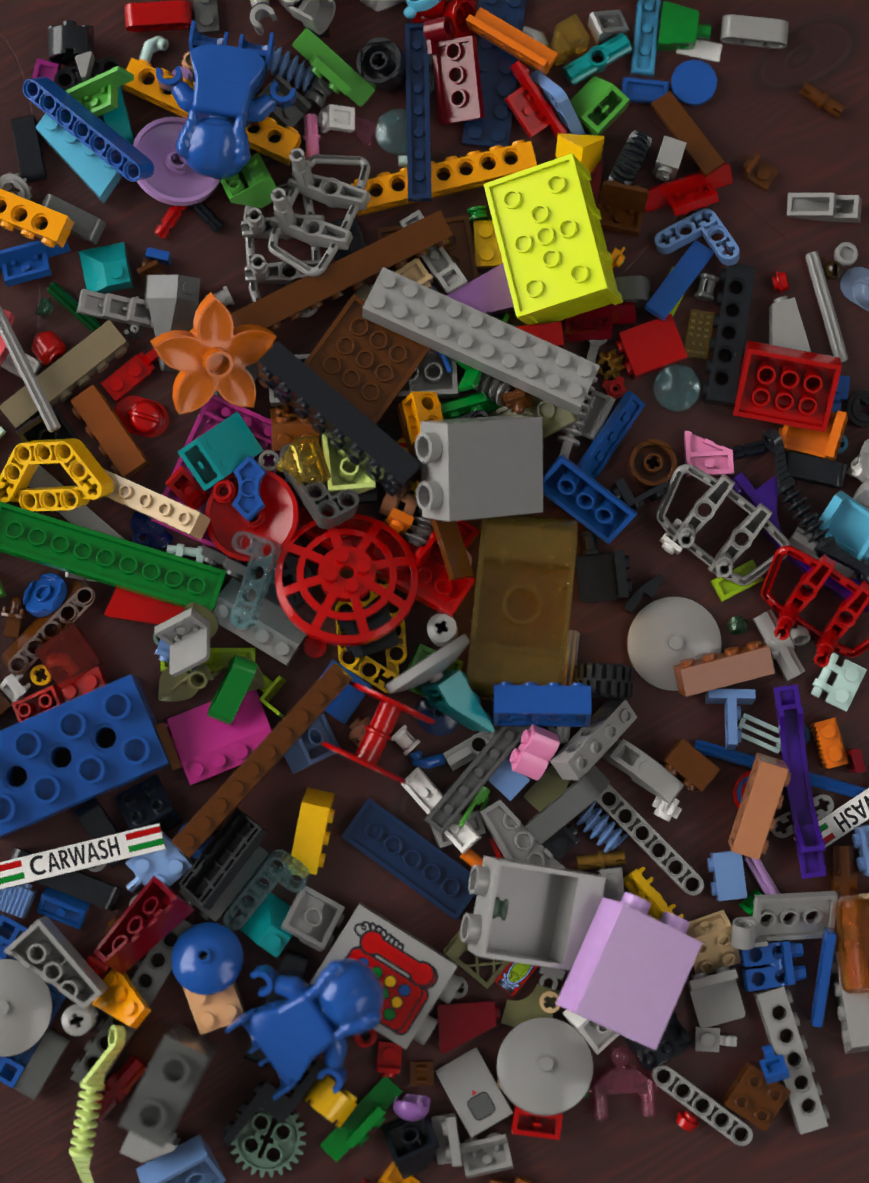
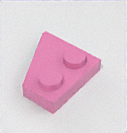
[684,431,734,477]

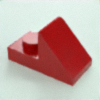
[165,466,210,510]

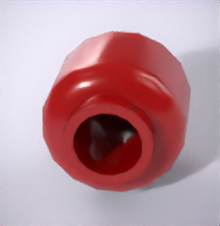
[31,331,66,366]

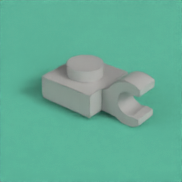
[695,1026,737,1052]

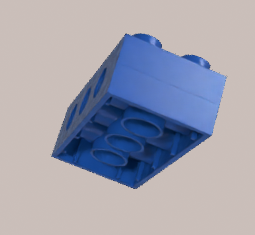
[0,674,170,839]

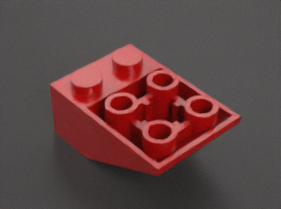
[511,1105,563,1140]

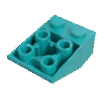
[178,411,264,491]
[419,670,495,732]

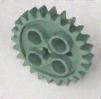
[231,1107,307,1178]

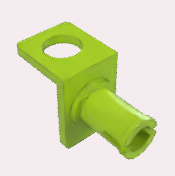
[259,673,286,719]

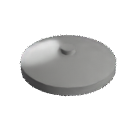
[627,597,721,691]
[385,634,470,694]
[0,959,53,1057]
[496,1018,593,1116]

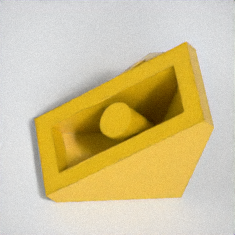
[555,133,604,173]

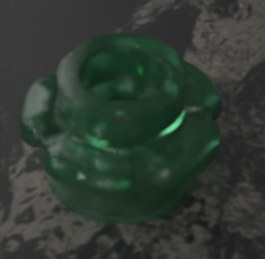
[35,297,54,319]
[726,616,749,635]

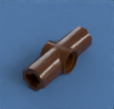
[830,845,857,918]

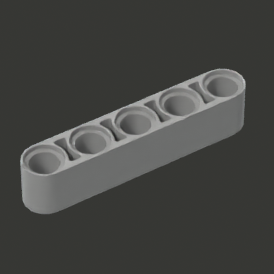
[651,1063,753,1146]

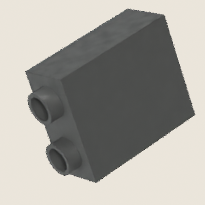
[119,1023,220,1148]

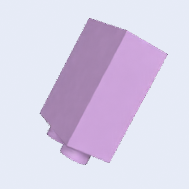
[556,892,702,1051]

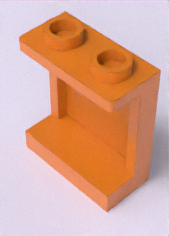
[778,410,848,461]

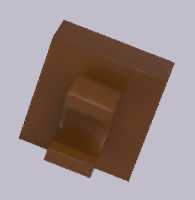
[410,1061,434,1086]

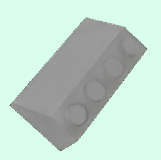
[213,578,307,666]

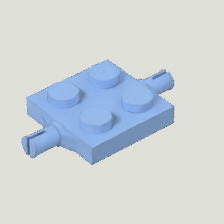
[125,830,193,893]

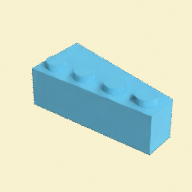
[36,113,122,204]

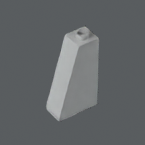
[769,296,811,352]

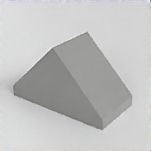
[587,10,629,45]

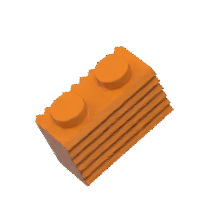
[809,717,849,769]

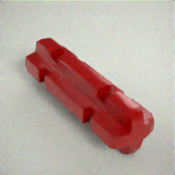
[154,205,187,239]

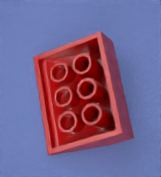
[733,340,842,433]

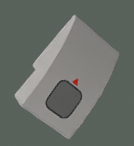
[435,1047,513,1138]

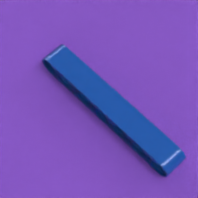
[23,76,154,182]

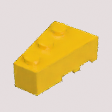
[288,787,335,875]

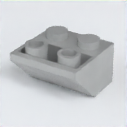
[120,1131,181,1163]

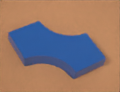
[232,455,267,522]

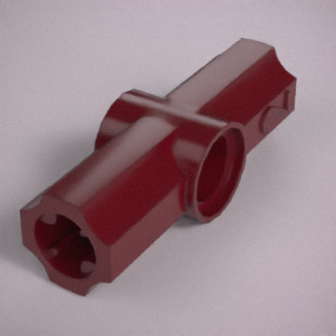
[94,1054,148,1123]

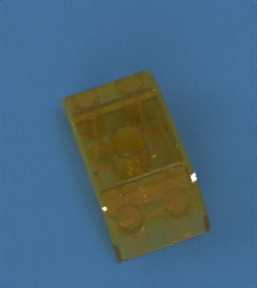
[466,514,577,700]

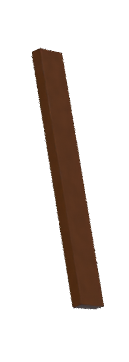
[394,403,474,581]

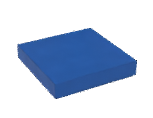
[319,659,371,724]

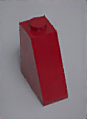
[437,999,500,1054]

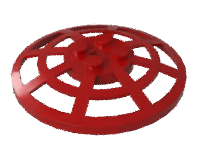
[275,514,418,646]

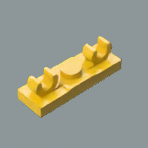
[623,867,684,921]

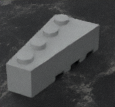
[4,915,109,1009]
[831,948,869,1054]

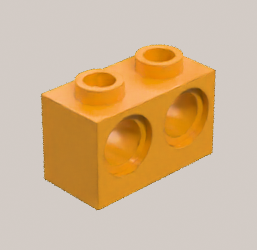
[401,392,443,445]

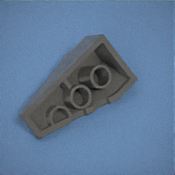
[145,275,200,374]

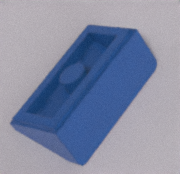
[36,887,91,930]

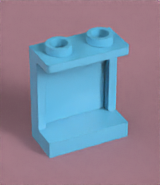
[811,490,869,561]

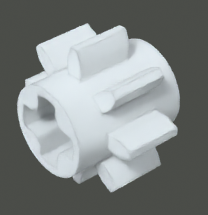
[651,796,682,822]

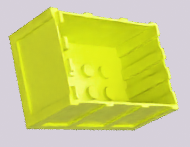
[484,153,623,325]

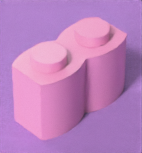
[510,724,560,781]

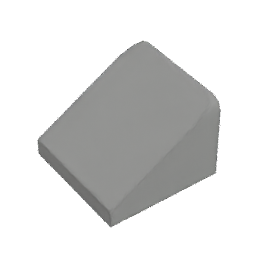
[75,51,95,82]

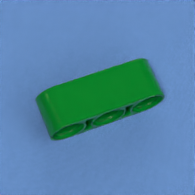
[207,654,258,725]

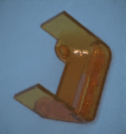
[835,893,869,994]

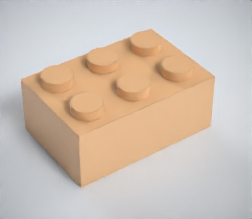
[183,954,246,1035]

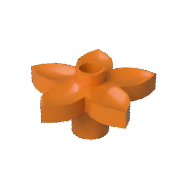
[150,292,276,415]

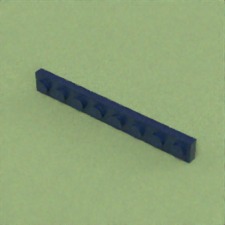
[405,23,432,202]

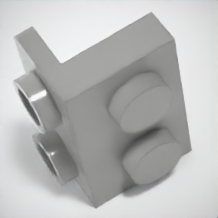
[459,1133,513,1179]

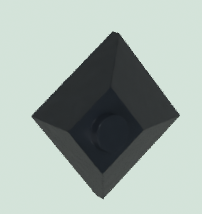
[381,1114,440,1179]

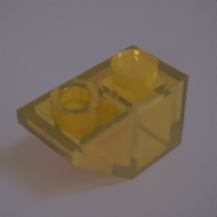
[550,14,590,66]

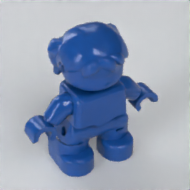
[156,20,297,179]
[224,959,384,1100]

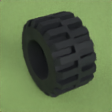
[574,662,634,700]

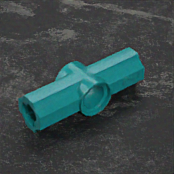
[563,33,632,86]

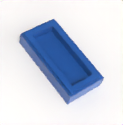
[621,77,669,105]

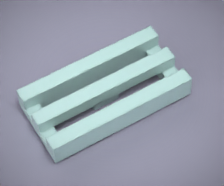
[738,713,781,754]

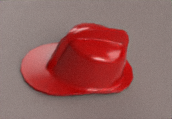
[443,0,476,38]
[114,396,169,438]

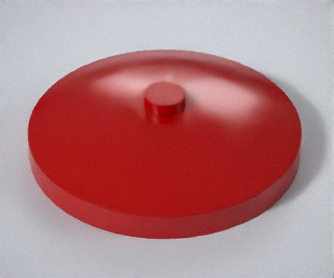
[205,469,300,563]

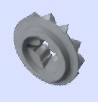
[0,172,33,200]

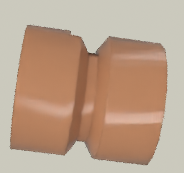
[379,492,418,517]

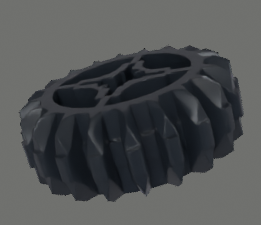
[608,130,653,186]

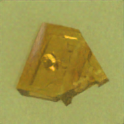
[275,436,331,485]

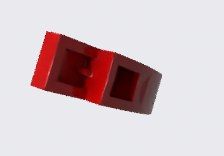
[11,666,108,723]

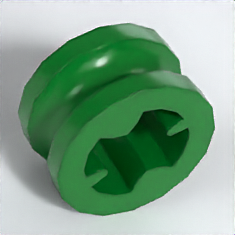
[467,205,489,223]

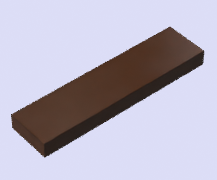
[651,91,724,177]

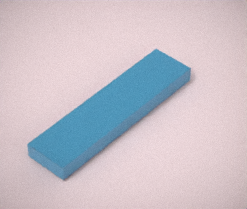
[630,0,661,77]

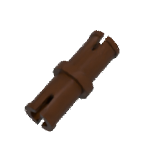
[799,81,846,119]

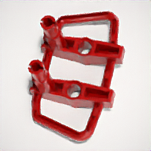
[761,545,869,667]

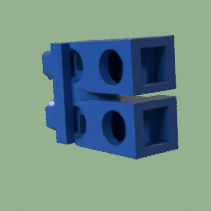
[739,940,807,992]

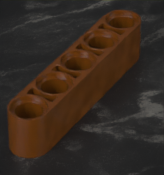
[2,580,95,675]

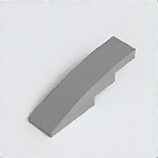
[77,289,151,328]

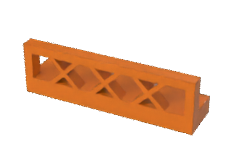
[466,7,558,75]

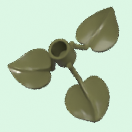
[158,602,265,702]

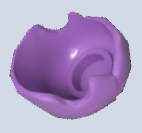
[393,1094,431,1122]

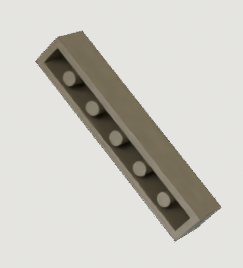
[0,320,130,430]

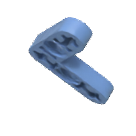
[530,70,586,135]
[655,209,740,266]

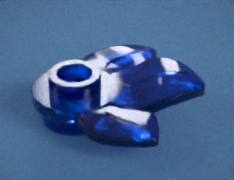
[130,511,173,549]

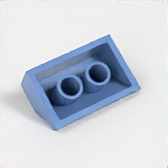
[136,1134,226,1183]

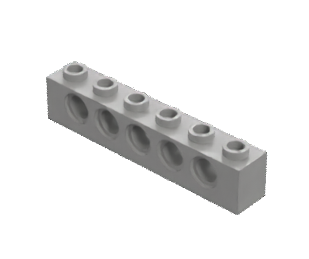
[754,986,830,1135]

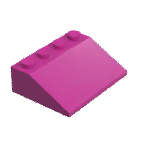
[167,690,273,785]

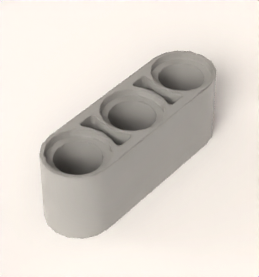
[721,15,789,49]

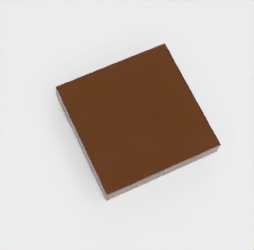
[155,722,183,771]

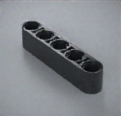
[9,847,122,911]
[244,949,310,1067]

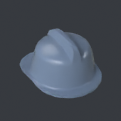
[840,267,869,312]

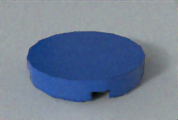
[671,59,717,107]
[23,573,67,617]

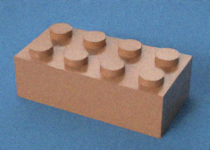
[728,752,791,860]

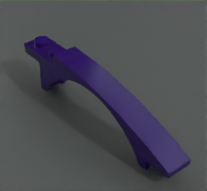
[732,472,869,613]
[774,684,826,879]

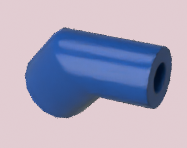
[409,750,445,769]

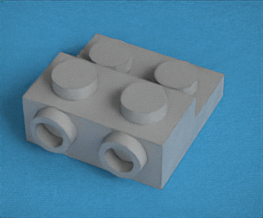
[280,884,345,952]

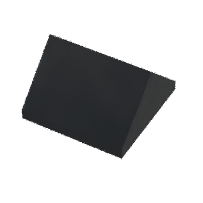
[16,405,80,465]

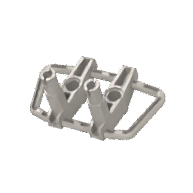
[268,148,371,277]
[241,183,325,317]
[656,464,790,586]

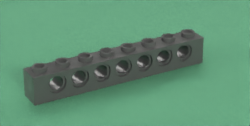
[71,918,196,1092]

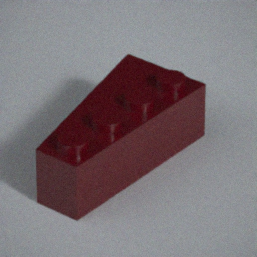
[93,876,195,975]

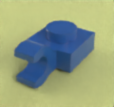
[831,375,850,413]
[759,1044,791,1084]

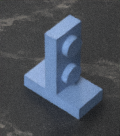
[705,689,756,750]

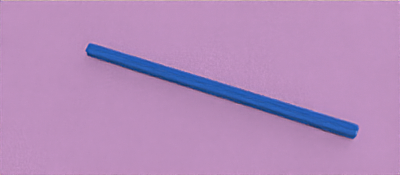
[694,740,867,798]

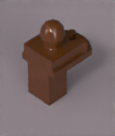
[501,387,533,415]
[1,596,27,638]

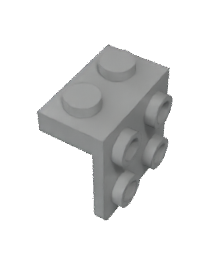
[154,608,210,677]
[687,966,745,1028]

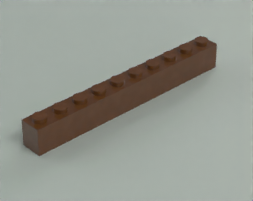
[231,210,453,331]
[171,663,354,858]

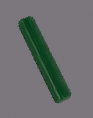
[47,282,102,333]

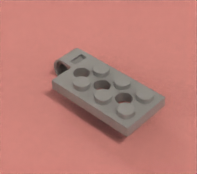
[731,891,838,950]

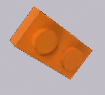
[383,507,414,537]

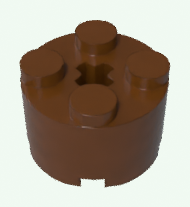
[627,439,677,489]

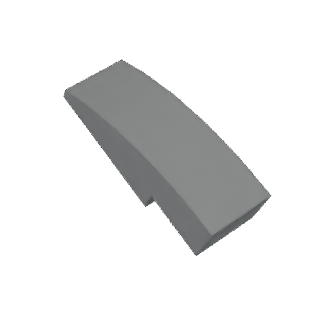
[787,193,862,223]

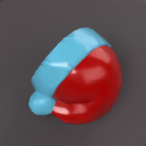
[404,0,446,23]

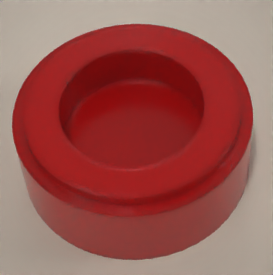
[303,636,327,659]

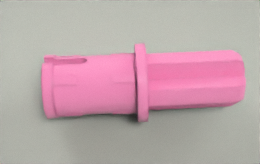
[303,113,321,160]

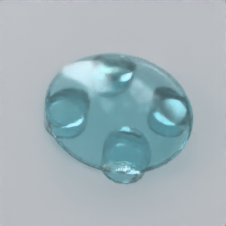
[375,109,407,154]
[654,365,700,411]

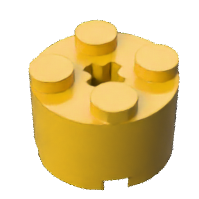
[302,1075,357,1128]

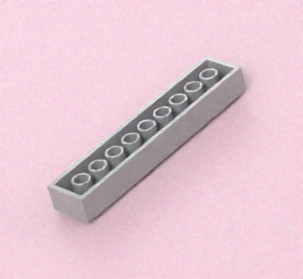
[362,267,600,415]

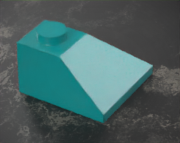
[79,242,134,294]
[240,890,293,958]

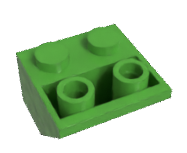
[570,76,630,136]
[220,152,277,208]

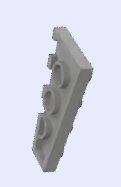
[478,800,565,868]

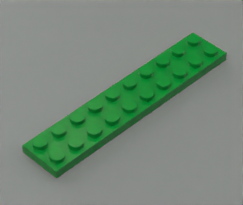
[0,502,226,612]

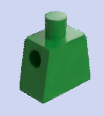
[656,1,711,51]

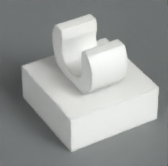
[0,674,31,703]

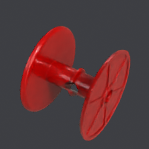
[320,681,436,785]

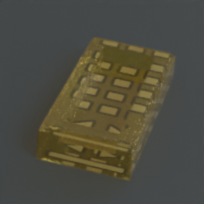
[685,309,714,360]

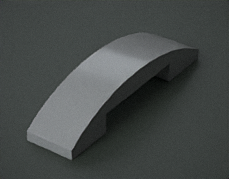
[399,210,468,294]

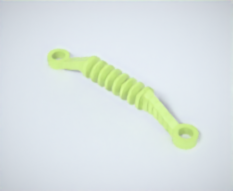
[69,1025,126,1183]

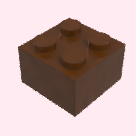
[660,739,720,792]

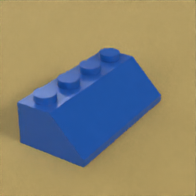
[543,455,637,544]
[494,682,591,727]

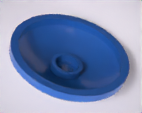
[171,922,243,995]

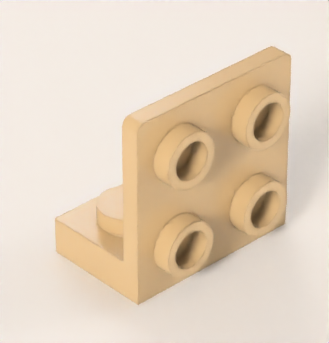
[686,910,741,975]

